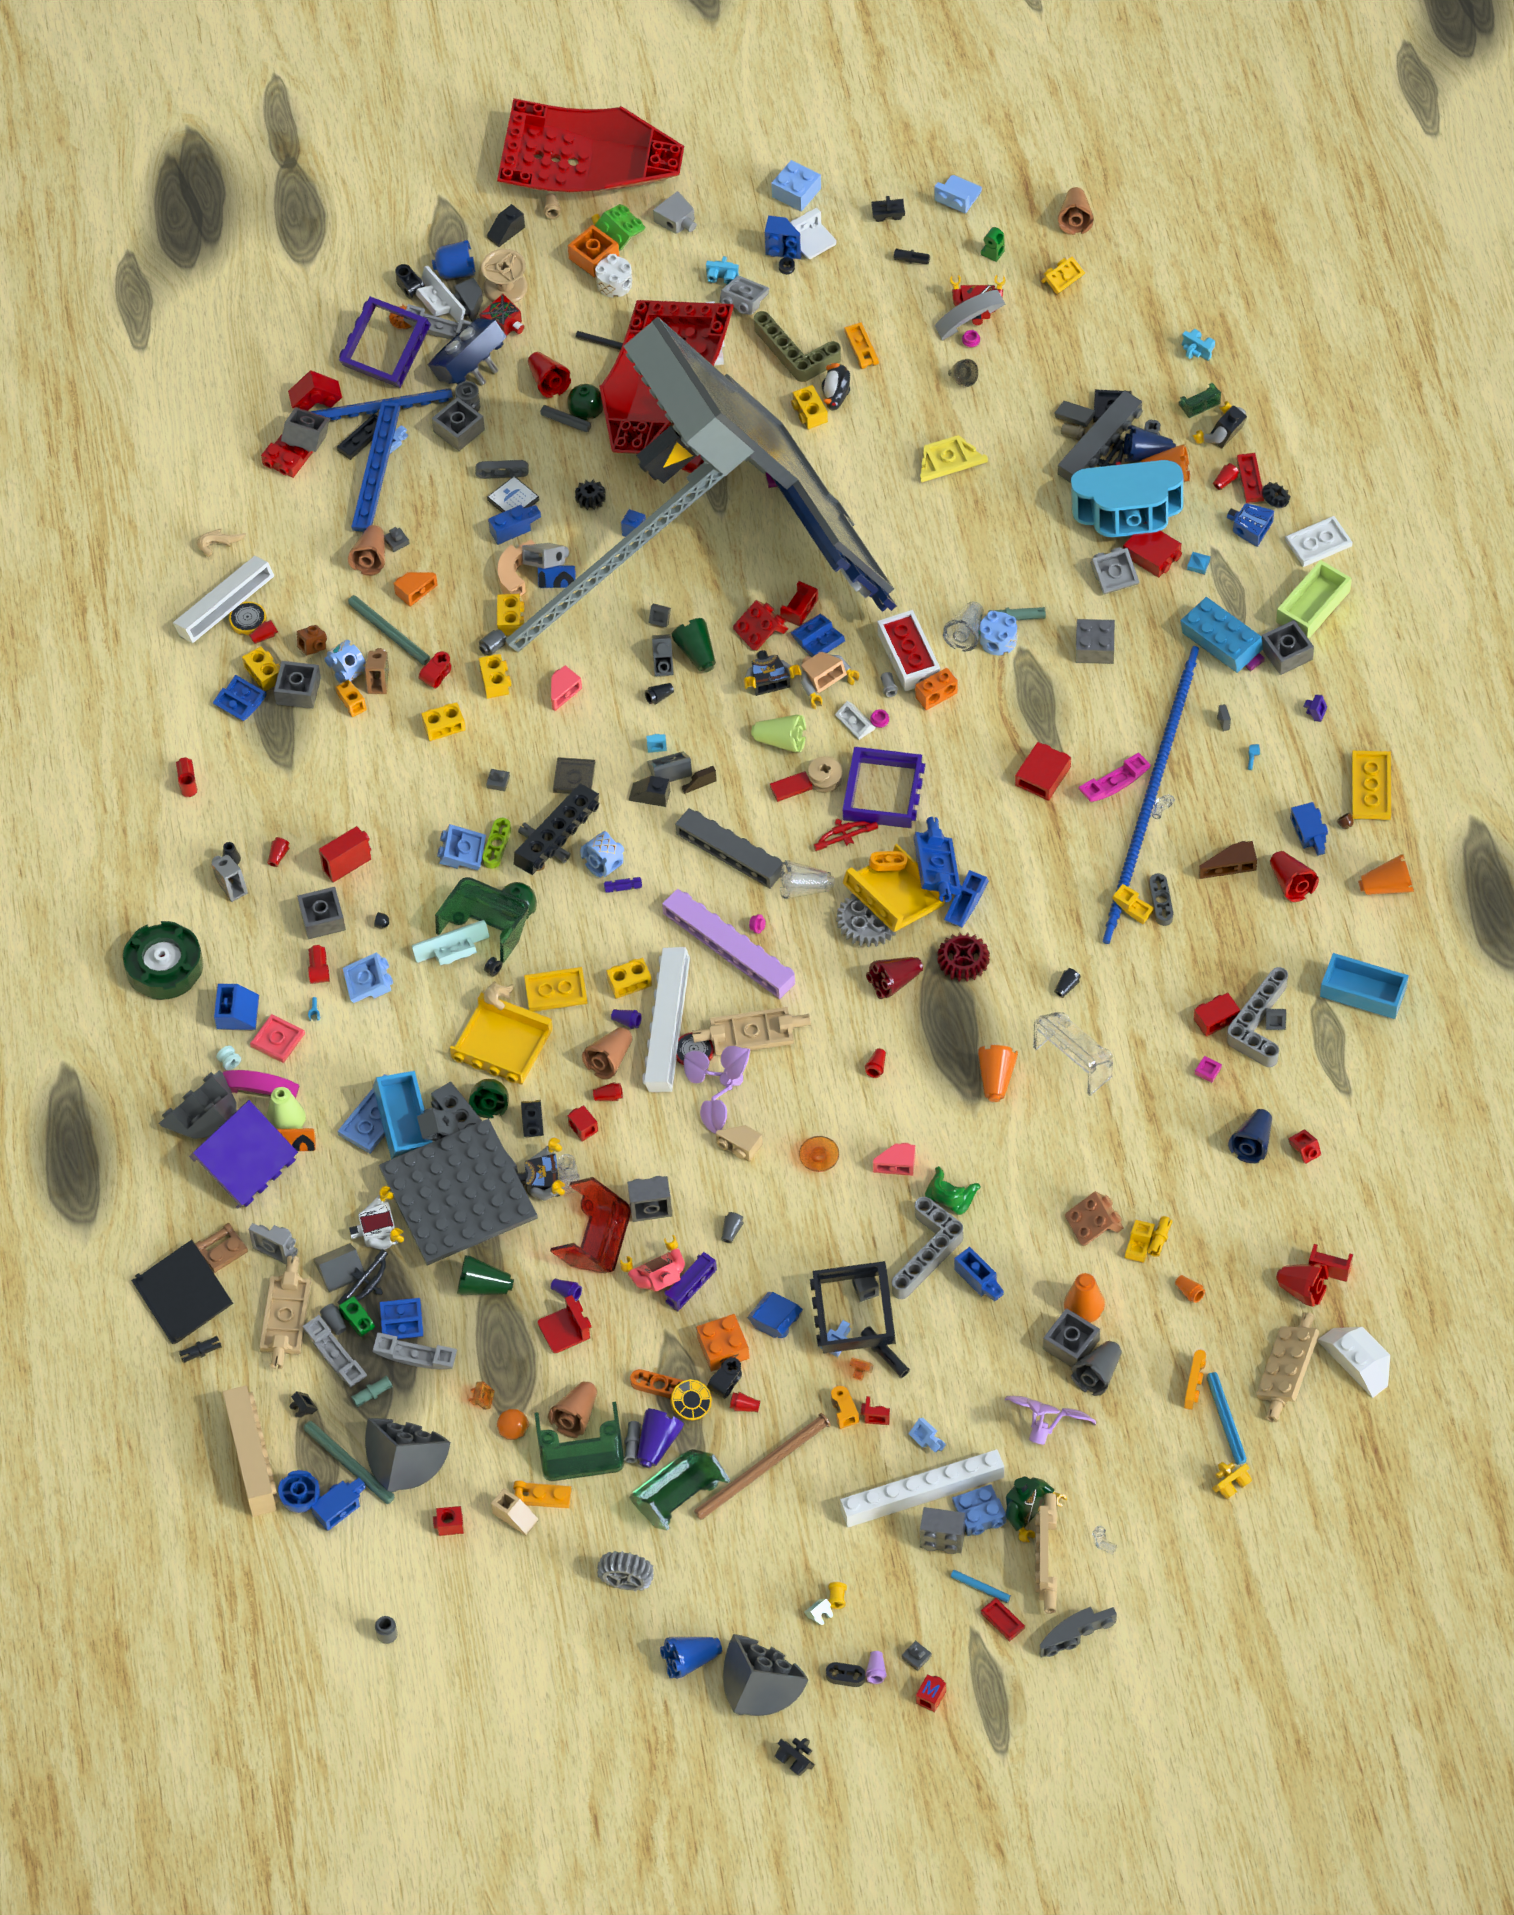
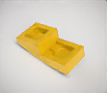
[1112,884,1154,924]
[1125,1220,1155,1263]

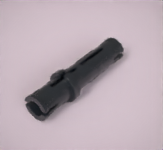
[861,1326,910,1378]

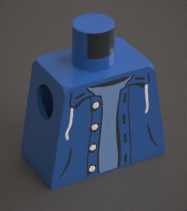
[1227,503,1274,547]

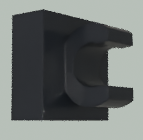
[289,1391,318,1418]

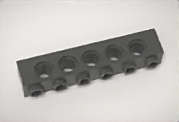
[431,1081,518,1173]

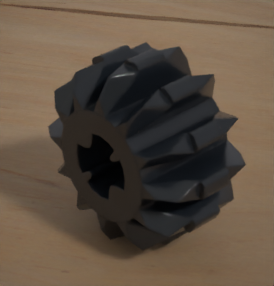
[575,479,606,511]

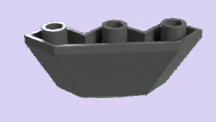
[159,1070,237,1139]

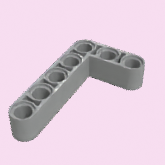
[1227,967,1288,1067]
[892,1197,963,1299]

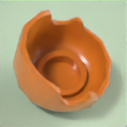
[497,1409,529,1440]

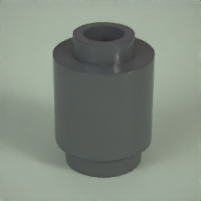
[479,629,507,656]
[375,1616,398,1644]

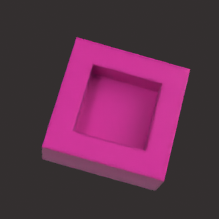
[1195,1056,1222,1083]

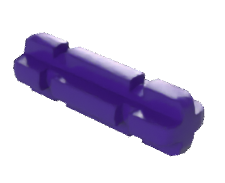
[604,877,642,893]

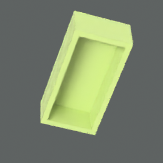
[1276,560,1352,639]

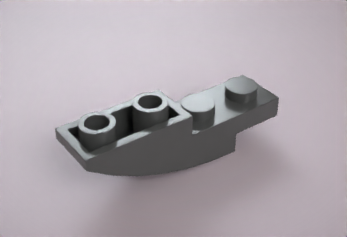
[1039,1607,1117,1658]

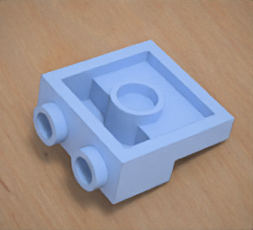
[343,952,393,1003]

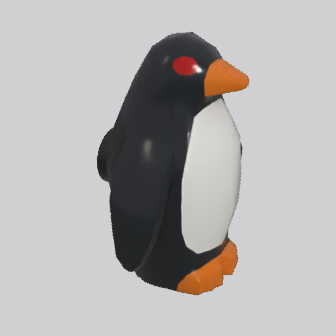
[822,363,850,411]

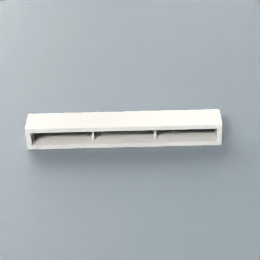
[642,947,690,1092]
[840,1449,1004,1528]

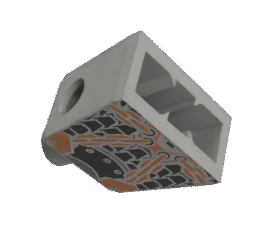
[211,855,248,902]

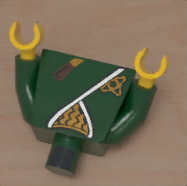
[1006,1476,1067,1542]

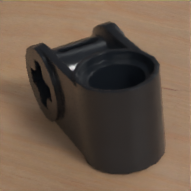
[395,264,425,299]
[707,1358,742,1399]

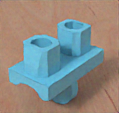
[706,256,739,285]
[1182,329,1215,361]

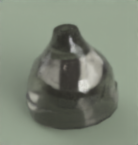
[948,359,978,387]

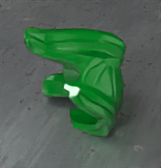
[925,1166,981,1215]

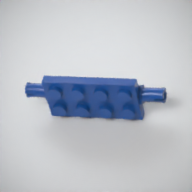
[913,817,961,902]

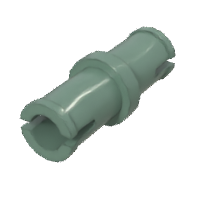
[351,1376,393,1408]

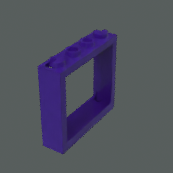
[339,296,431,388]
[842,747,926,828]

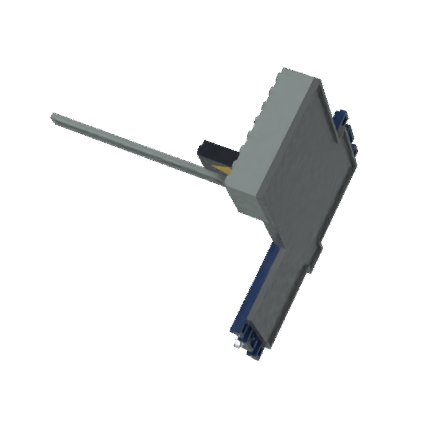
[505,317,897,652]

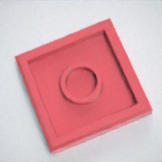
[250,1014,305,1063]

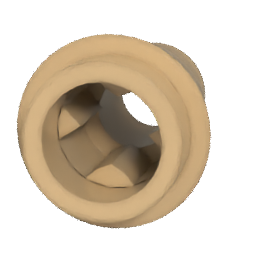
[544,193,561,219]

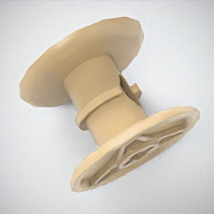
[481,249,528,303]

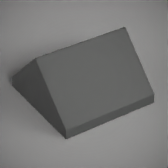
[647,751,692,782]
[313,1243,365,1292]

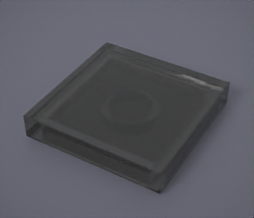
[553,757,596,794]

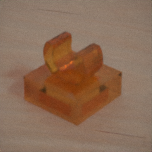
[850,1358,874,1381]
[468,1381,495,1410]

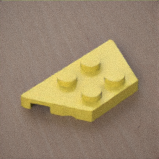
[920,435,988,483]

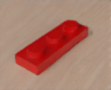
[1237,453,1264,503]

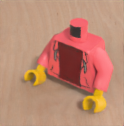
[620,1235,685,1291]

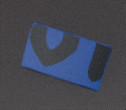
[538,566,576,588]

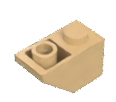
[716,1125,763,1162]
[491,1488,538,1536]

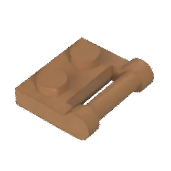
[195,1223,248,1273]

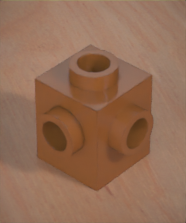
[297,625,327,656]

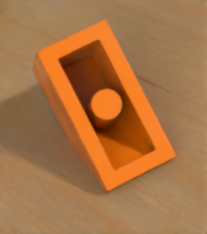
[394,572,438,607]

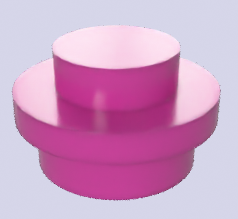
[962,330,980,347]
[870,709,889,728]
[749,914,766,934]

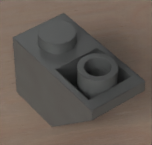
[453,278,483,322]
[652,634,674,676]

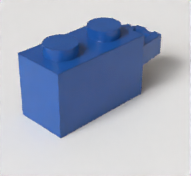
[488,505,541,545]
[1290,802,1328,856]
[954,1247,1004,1302]
[311,1478,366,1531]

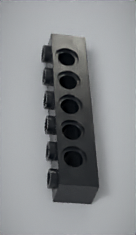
[513,783,600,875]

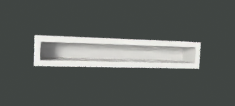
[173,556,274,643]

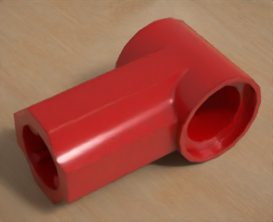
[176,757,198,797]
[308,945,330,984]

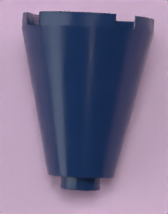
[1124,425,1176,462]
[1228,1109,1272,1164]

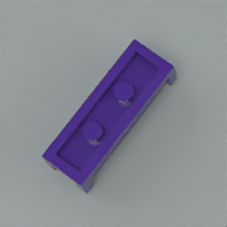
[664,1252,717,1312]

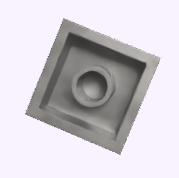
[432,397,485,451]
[281,407,330,452]
[1076,619,1115,664]
[1262,620,1314,675]
[274,661,321,709]
[297,887,346,939]
[627,1176,672,1222]
[1043,1308,1100,1367]
[920,1507,965,1554]

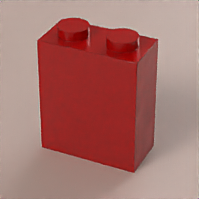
[1123,521,1182,578]
[1015,742,1071,801]
[319,826,372,883]

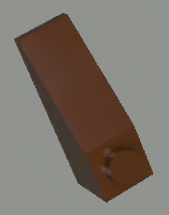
[1199,841,1257,879]

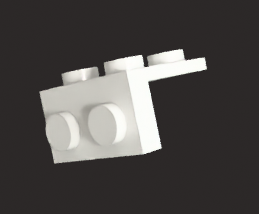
[790,208,836,259]

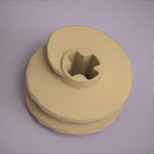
[808,756,843,792]

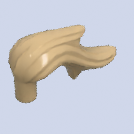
[197,529,246,557]
[484,981,514,1011]

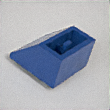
[764,215,801,259]
[214,984,259,1030]

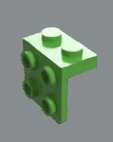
[594,204,645,251]

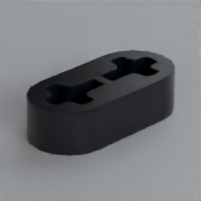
[826,1662,866,1687]

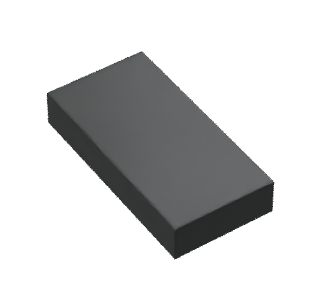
[1055,401,1096,427]

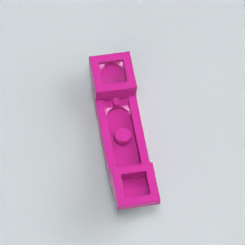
[1079,752,1151,802]
[223,1070,300,1098]

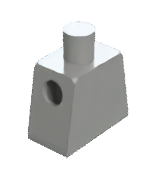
[653,191,697,234]
[522,543,569,568]

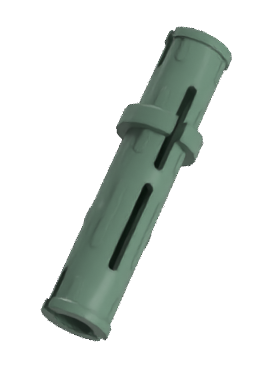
[988,607,1046,620]

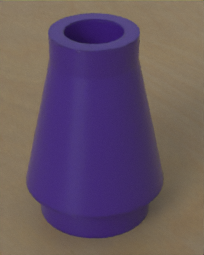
[611,1009,642,1029]
[551,1278,582,1301]

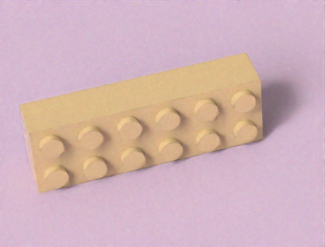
[223,1385,279,1517]

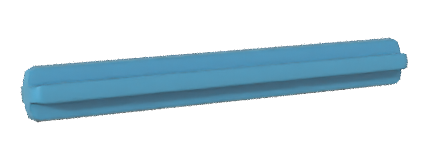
[1207,1372,1247,1465]

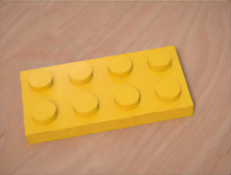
[1352,750,1391,820]

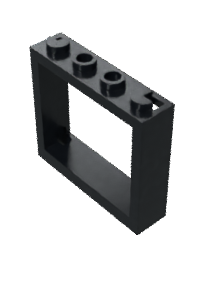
[810,1261,896,1354]

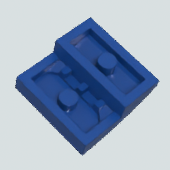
[791,613,845,657]
[213,675,267,721]
[380,1298,424,1339]

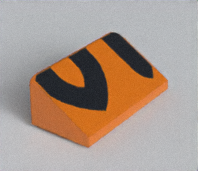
[277,1128,316,1152]

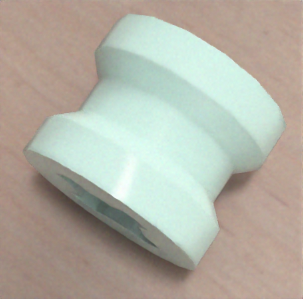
[216,1046,241,1070]

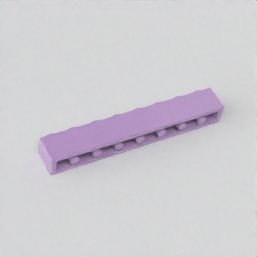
[662,889,795,999]

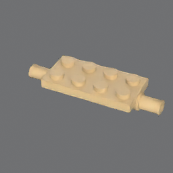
[692,1007,811,1055]
[259,1256,312,1369]
[1256,1312,1320,1422]
[1035,1493,1057,1614]

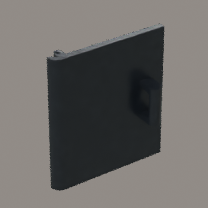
[131,1239,234,1344]

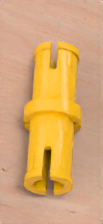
[1147,1216,1173,1257]

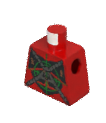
[479,294,524,336]

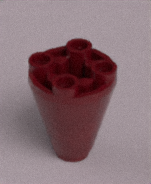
[866,957,923,999]

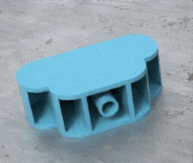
[1071,460,1183,537]

